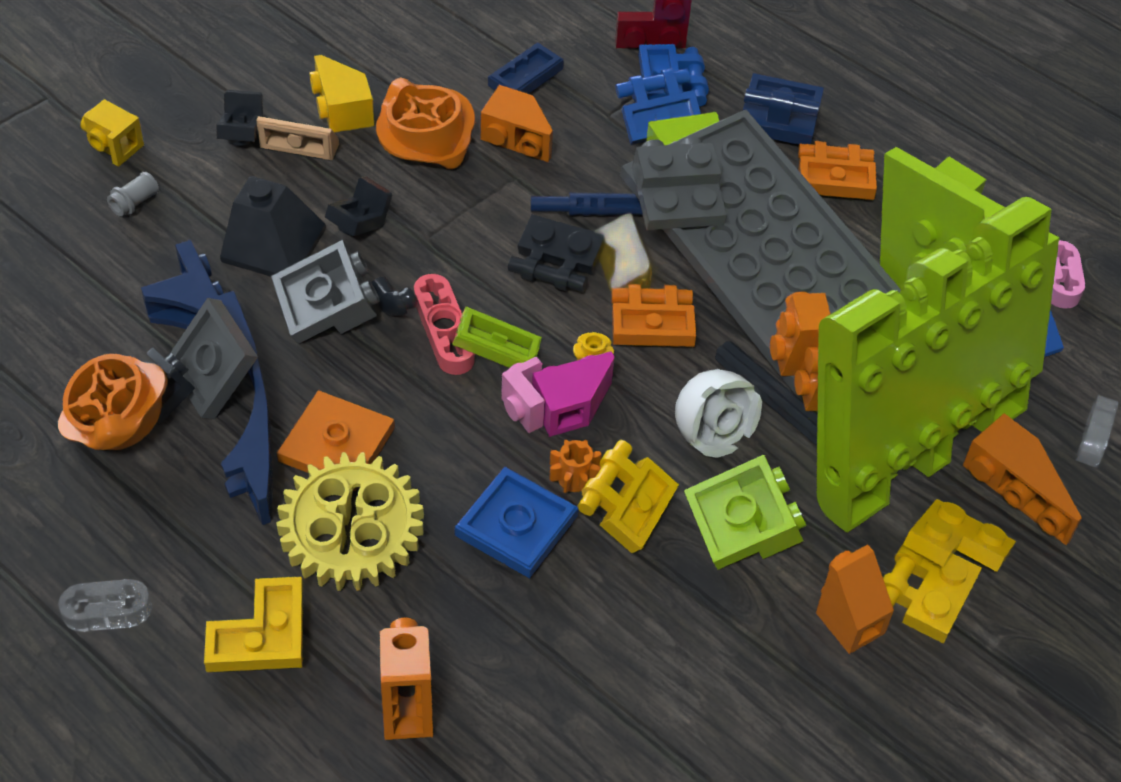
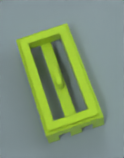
[453,307,542,368]

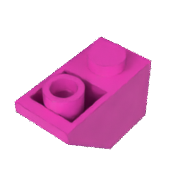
[532,351,614,437]

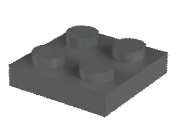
[171,298,258,419]

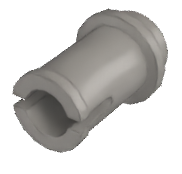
[107,172,159,216]

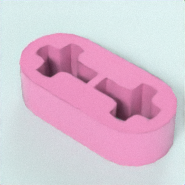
[1051,240,1085,309]

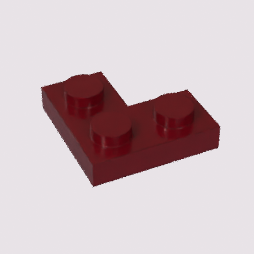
[615,0,692,48]

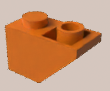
[480,85,553,162]
[816,544,894,654]

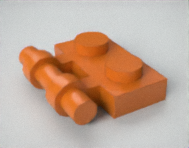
[798,141,877,200]
[611,284,696,347]

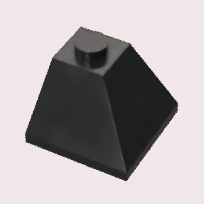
[220,176,326,277]

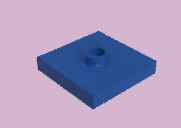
[455,467,578,579]

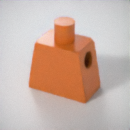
[380,618,433,740]

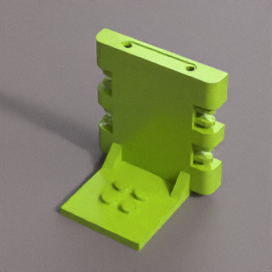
[817,147,1059,533]

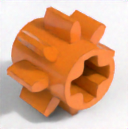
[549,440,602,493]

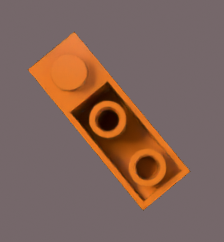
[963,413,1082,545]

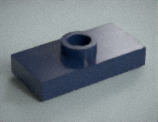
[488,42,564,94]

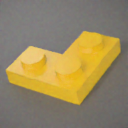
[903,499,1016,572]
[204,577,303,672]

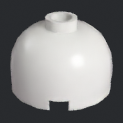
[675,369,762,458]

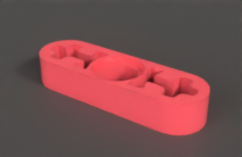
[414,274,475,375]

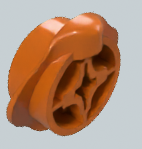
[376,78,475,170]
[58,354,168,450]

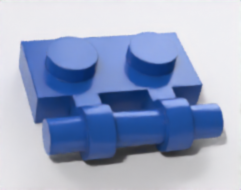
[638,44,709,106]
[615,68,701,145]

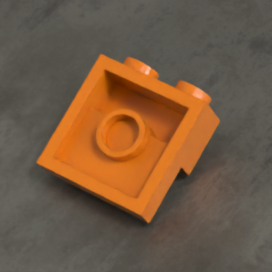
[770,292,831,411]

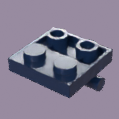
[743,73,824,144]

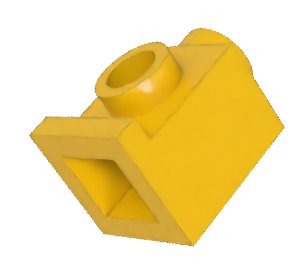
[80,99,144,167]

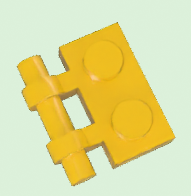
[578,440,679,553]
[883,545,982,644]

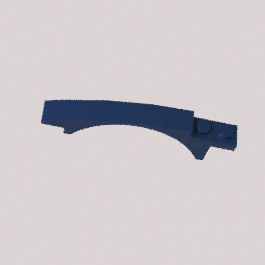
[141,240,273,525]

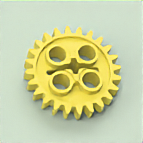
[276,452,424,591]

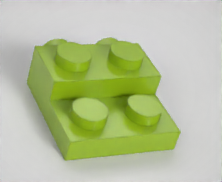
[684,455,806,570]

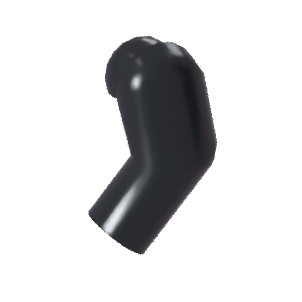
[371,277,418,317]

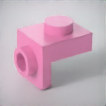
[501,357,545,433]

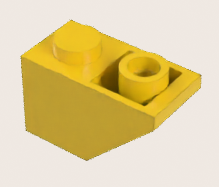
[309,55,374,132]

